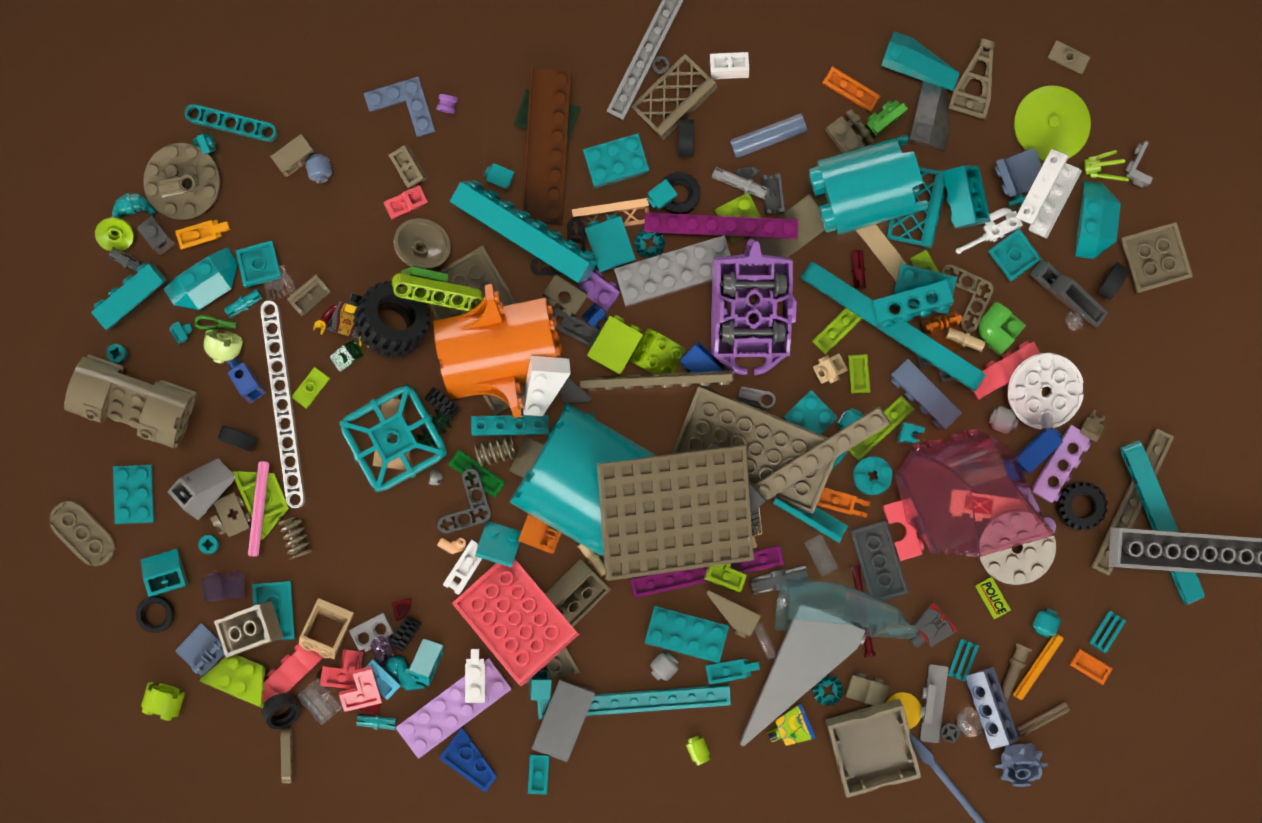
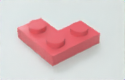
[320,649,364,689]
[339,666,382,712]

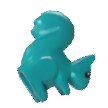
[386,655,425,691]

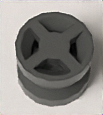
[940,722,960,743]

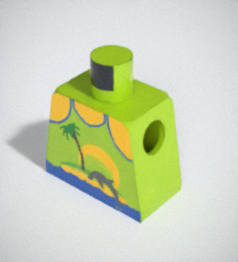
[767,703,816,745]

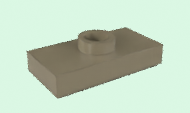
[1047,40,1090,75]

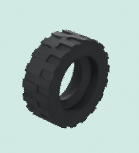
[662,171,700,214]

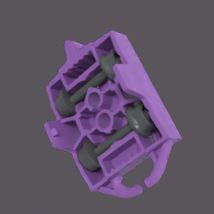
[710,239,797,375]

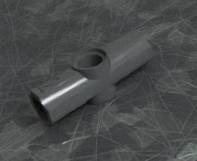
[749,565,809,594]

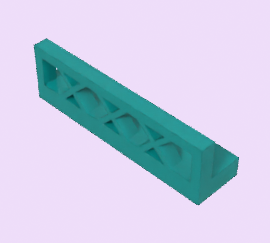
[772,498,848,543]

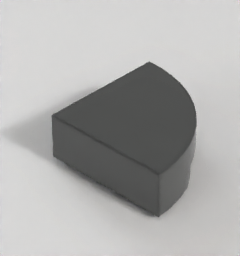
[733,166,760,180]

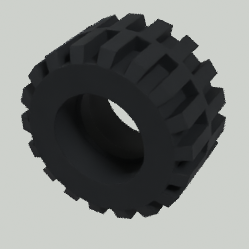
[1057,482,1108,530]

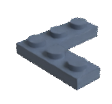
[364,77,435,137]

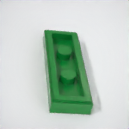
[448,449,506,498]

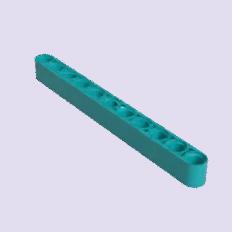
[800,261,986,391]

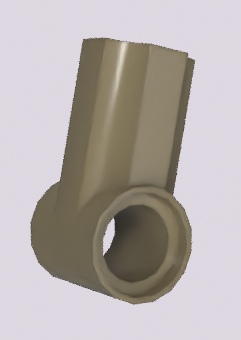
[158,175,199,198]

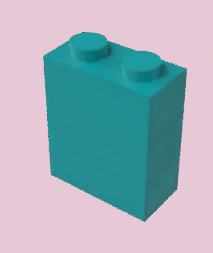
[585,214,636,272]

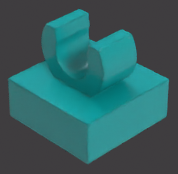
[169,321,193,346]

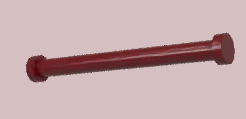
[850,565,876,658]

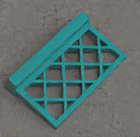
[887,167,946,249]

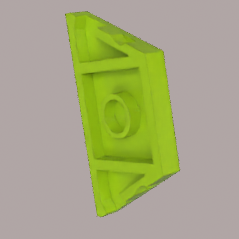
[232,471,290,540]
[200,655,265,709]

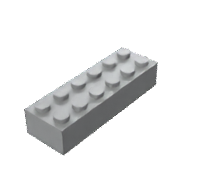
[614,235,731,307]

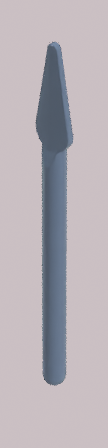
[909,732,986,823]

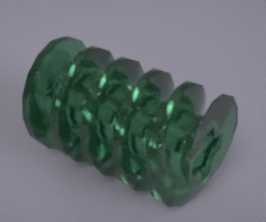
[416,409,452,453]

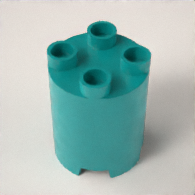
[809,135,928,235]

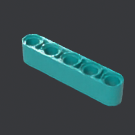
[184,104,278,142]

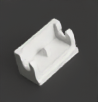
[710,52,749,79]

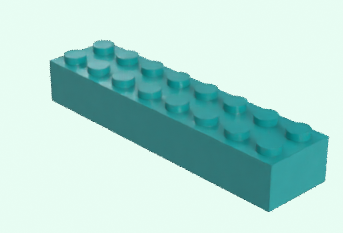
[449,180,598,283]

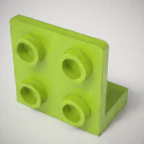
[629,328,686,374]

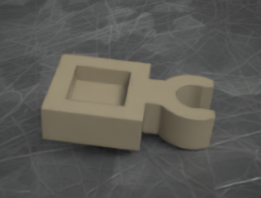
[1079,410,1105,442]

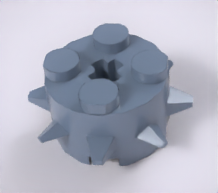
[995,743,1048,787]

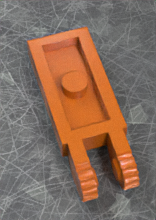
[817,487,871,518]

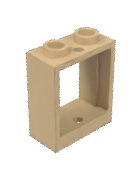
[299,598,354,659]

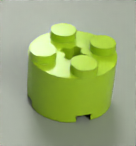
[141,682,185,721]

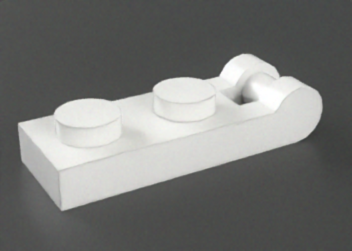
[443,540,482,595]

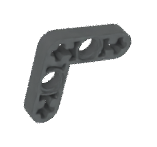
[437,468,492,533]

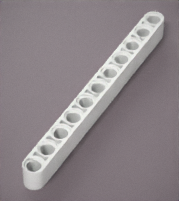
[260,301,306,508]

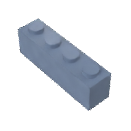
[890,359,962,430]

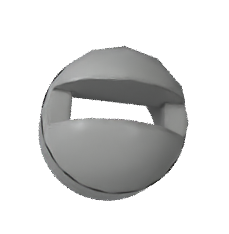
[428,469,443,485]

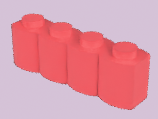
[972,340,1040,400]
[262,644,324,703]

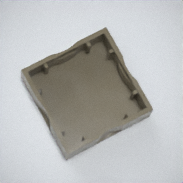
[825,699,921,798]

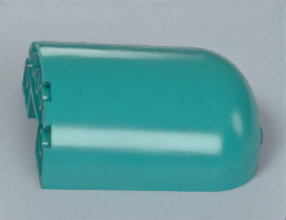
[510,403,656,556]

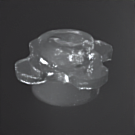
[1065,311,1084,331]

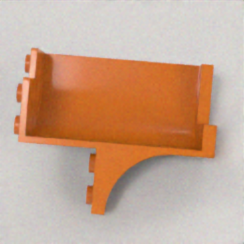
[433,284,563,418]

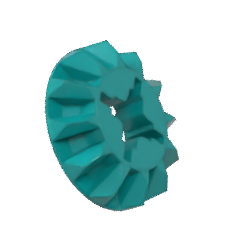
[634,229,665,258]
[813,675,844,706]

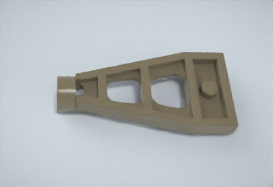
[948,39,996,120]

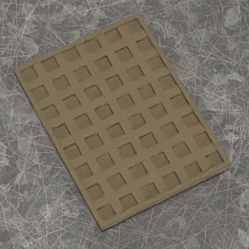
[597,445,754,581]

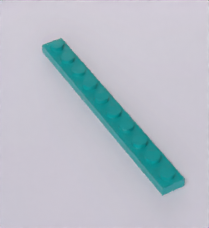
[537,685,731,719]

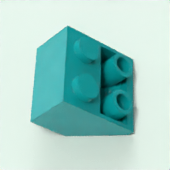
[141,548,189,597]

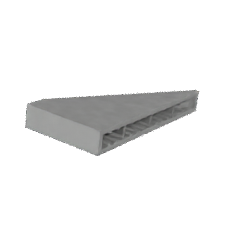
[740,601,867,746]

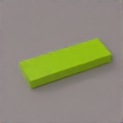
[812,308,862,355]

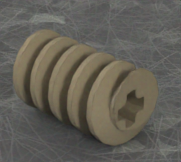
[474,435,516,466]
[278,517,312,560]

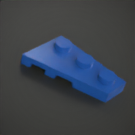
[439,727,497,792]

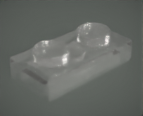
[804,534,839,577]

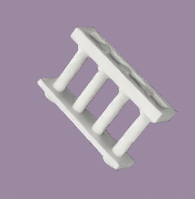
[1016,149,1082,239]

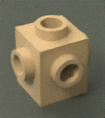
[813,354,848,384]

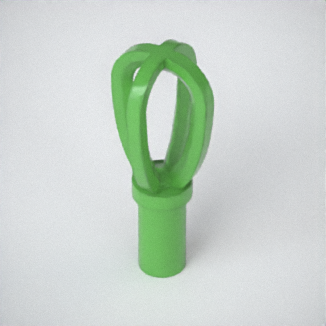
[194,315,236,330]

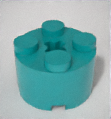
[852,456,892,495]

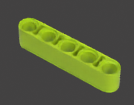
[392,274,483,311]

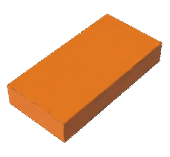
[1069,649,1113,685]

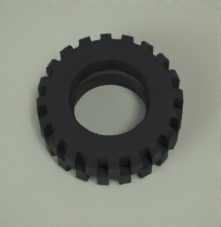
[353,281,431,358]

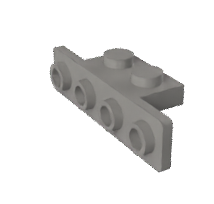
[920,664,948,743]

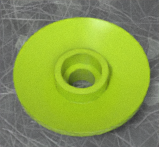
[95,217,134,251]

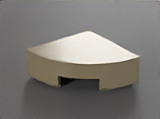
[210,515,226,535]

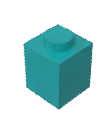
[484,163,515,192]
[647,179,678,210]
[529,670,551,701]

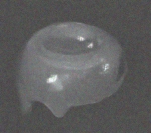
[957,706,983,737]

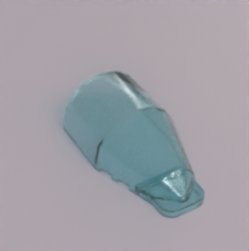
[774,578,918,639]

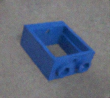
[1011,428,1063,474]

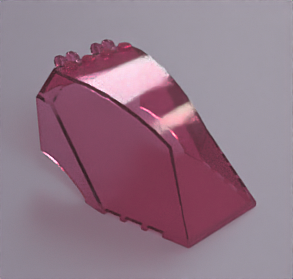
[895,429,1054,557]

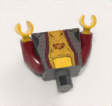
[313,293,369,347]

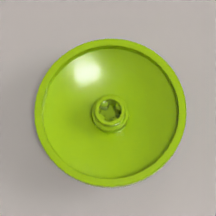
[1014,86,1091,162]

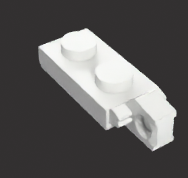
[465,649,485,703]

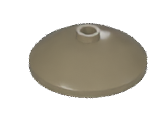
[393,218,451,270]

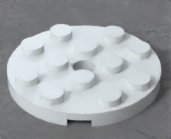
[1008,353,1084,429]

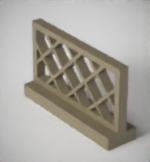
[631,54,718,141]

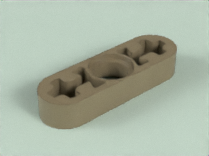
[280,727,293,783]

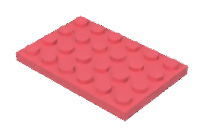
[452,559,579,687]

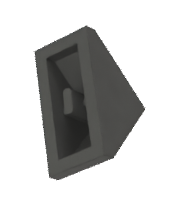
[562,378,592,404]

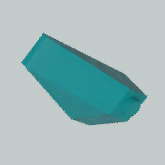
[881,31,960,91]

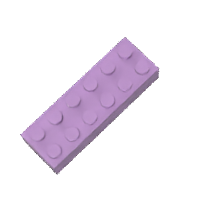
[396,657,512,759]

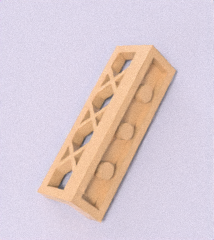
[572,198,649,234]

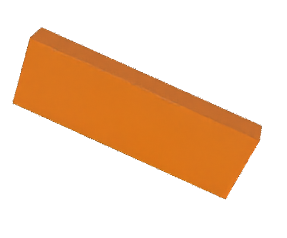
[822,66,881,113]

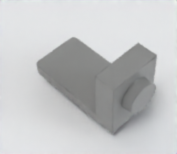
[1125,140,1153,188]

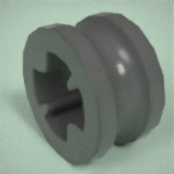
[652,56,669,74]

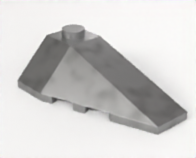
[908,81,949,151]

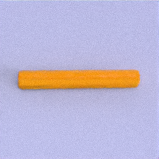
[1013,633,1064,700]

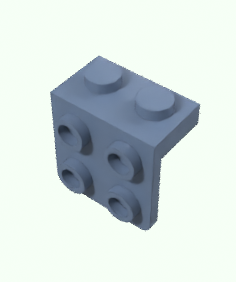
[995,149,1042,197]

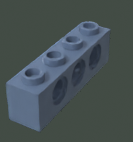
[965,666,1019,749]

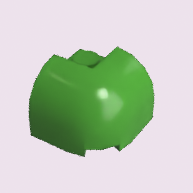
[978,302,1026,356]

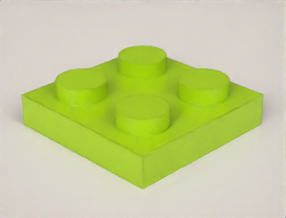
[714,194,762,244]

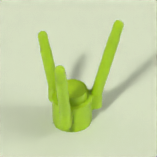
[1084,150,1129,181]

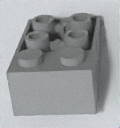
[167,458,236,520]

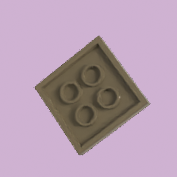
[1120,222,1193,293]

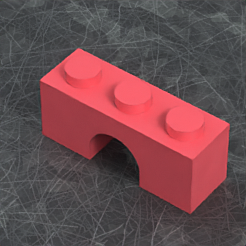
[882,499,924,561]

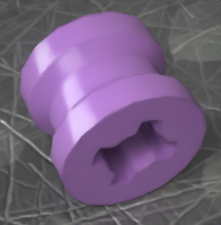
[436,94,458,114]

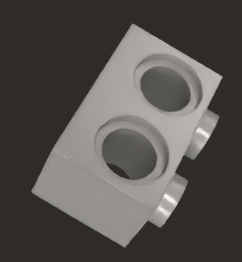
[349,612,395,652]

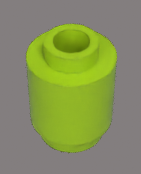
[686,735,711,765]

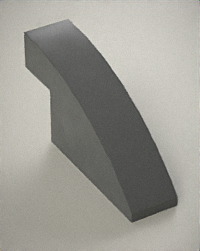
[1030,260,1109,328]

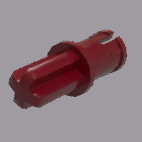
[851,250,866,288]

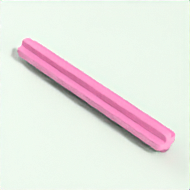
[248,461,269,557]

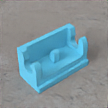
[366,658,401,700]

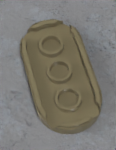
[50,501,116,566]

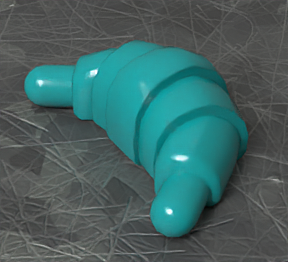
[112,193,156,219]

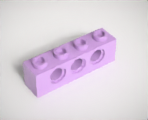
[1030,425,1092,503]

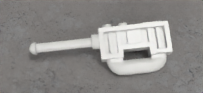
[956,208,1023,254]

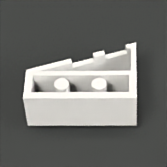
[522,356,571,416]

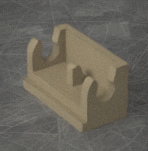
[270,134,316,178]
[389,145,429,188]
[287,275,331,316]

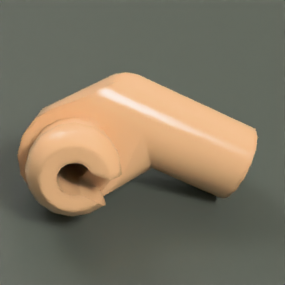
[437,538,466,554]

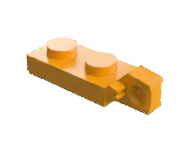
[175,220,231,250]

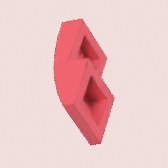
[384,185,428,220]

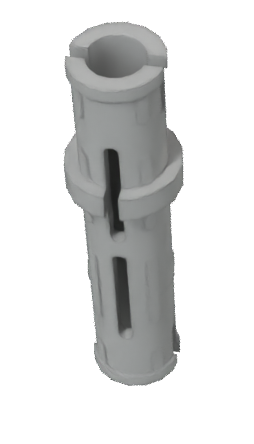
[712,167,769,199]

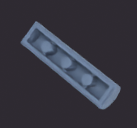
[729,113,807,159]

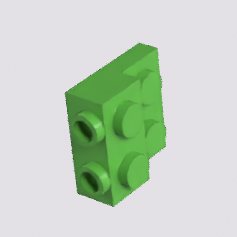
[865,100,908,138]

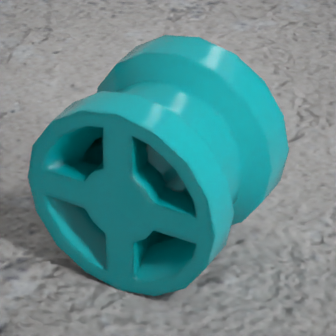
[106,344,128,364]
[198,535,220,554]

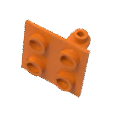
[920,311,967,351]
[518,514,561,554]

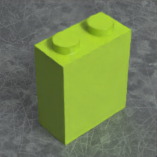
[587,315,643,375]

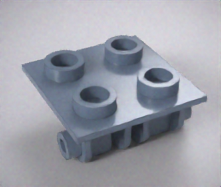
[175,623,224,677]

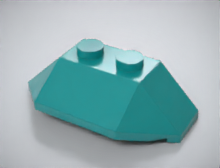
[1075,181,1121,259]
[164,247,238,310]

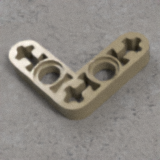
[941,265,994,333]

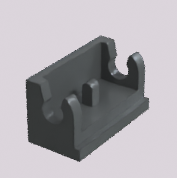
[760,173,785,216]

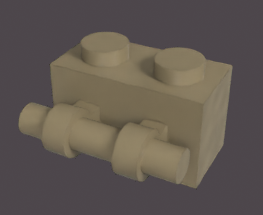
[825,109,875,153]

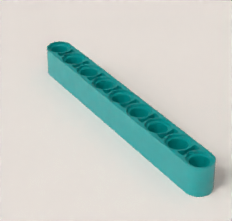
[1120,440,1205,605]

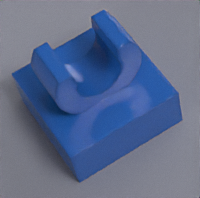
[581,303,607,329]

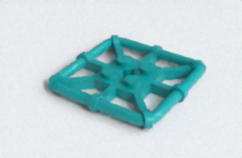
[339,384,447,492]

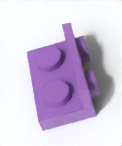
[577,270,620,312]

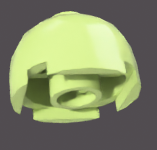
[204,329,243,363]

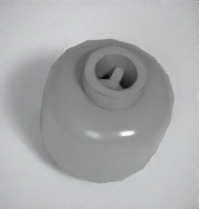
[989,406,1019,434]
[650,652,679,681]

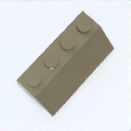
[545,559,611,627]

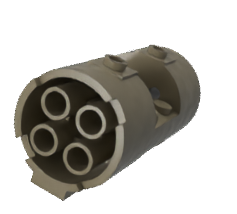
[64,354,197,448]

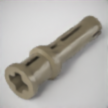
[1001,643,1032,702]

